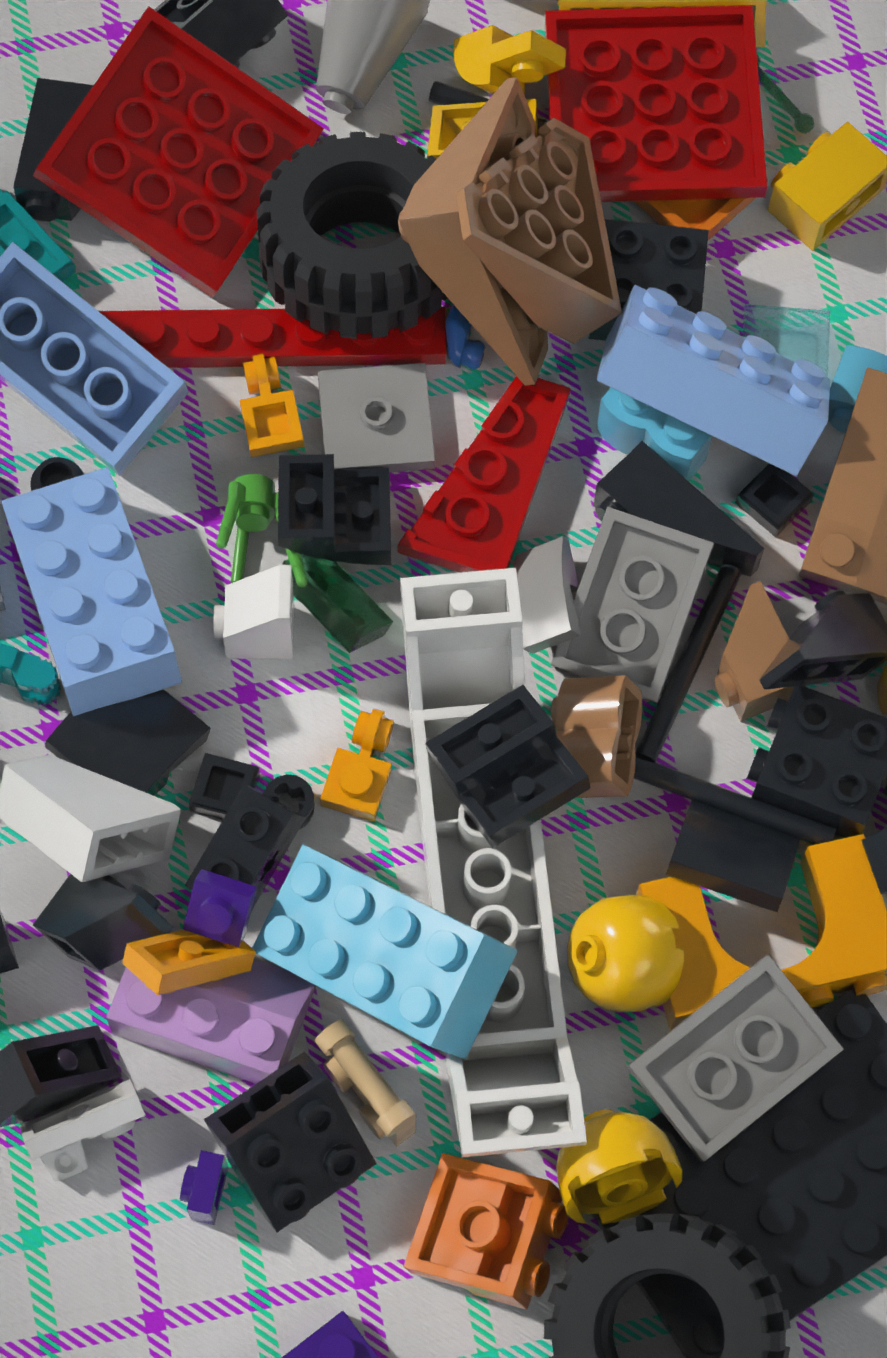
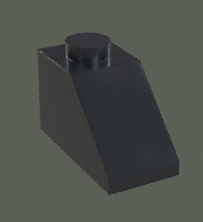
[0,1025,122,1127]

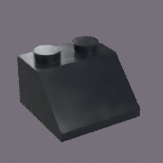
[154,0,288,68]

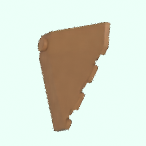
[398,77,548,386]
[456,118,622,344]
[798,367,887,605]

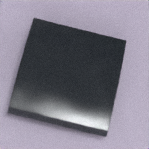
[278,454,391,565]
[425,685,591,848]
[45,689,211,796]
[666,800,800,913]

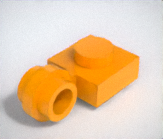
[240,354,304,458]
[320,709,394,822]

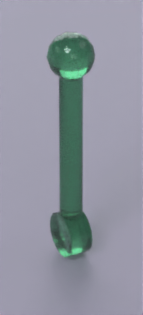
[757,55,815,134]

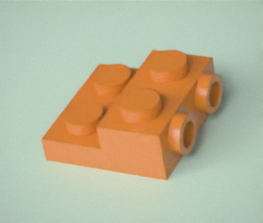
[403,1153,569,1310]

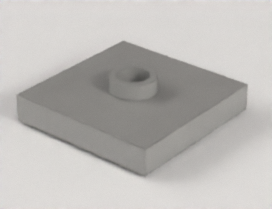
[318,363,435,472]

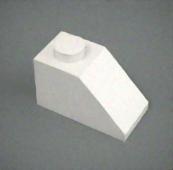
[213,565,295,659]

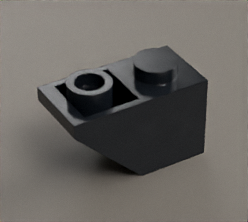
[33,874,174,971]

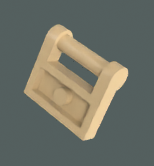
[315,1019,416,1147]

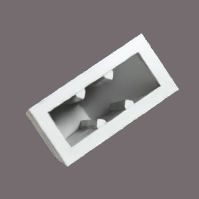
[0,754,181,882]

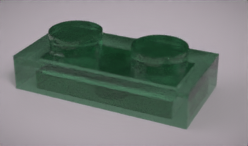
[282,554,393,653]

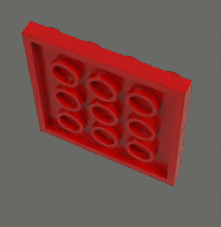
[545,5,767,202]
[33,6,324,298]

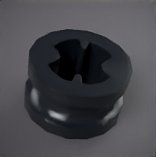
[264,774,315,830]

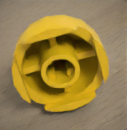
[567,895,684,1012]
[556,1109,682,1224]

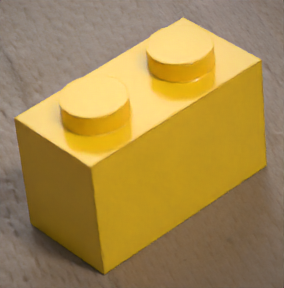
[768,121,887,251]

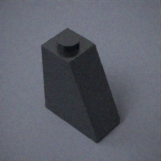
[13,78,93,222]

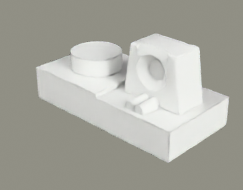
[20,1079,146,1182]

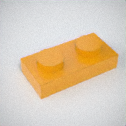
[122,930,256,995]

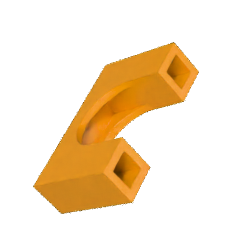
[636,834,887,1031]

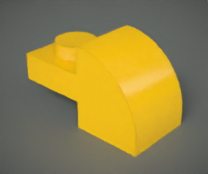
[454,25,566,96]

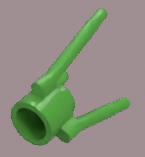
[216,474,308,588]

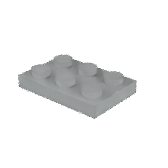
[551,507,714,703]
[626,954,844,1162]

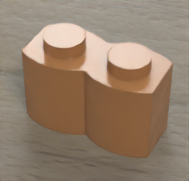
[551,675,642,798]

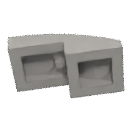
[514,536,581,654]

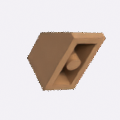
[714,581,806,721]

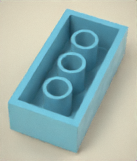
[252,844,518,1060]

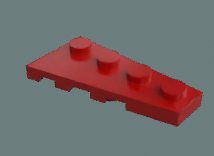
[397,376,571,573]

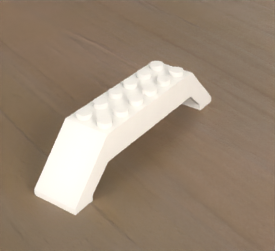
[400,568,587,1157]

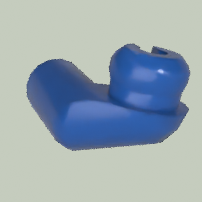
[445,304,486,370]

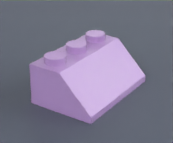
[106,931,316,1084]

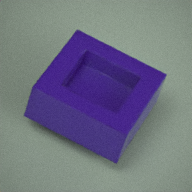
[183,869,257,948]
[180,1150,229,1225]

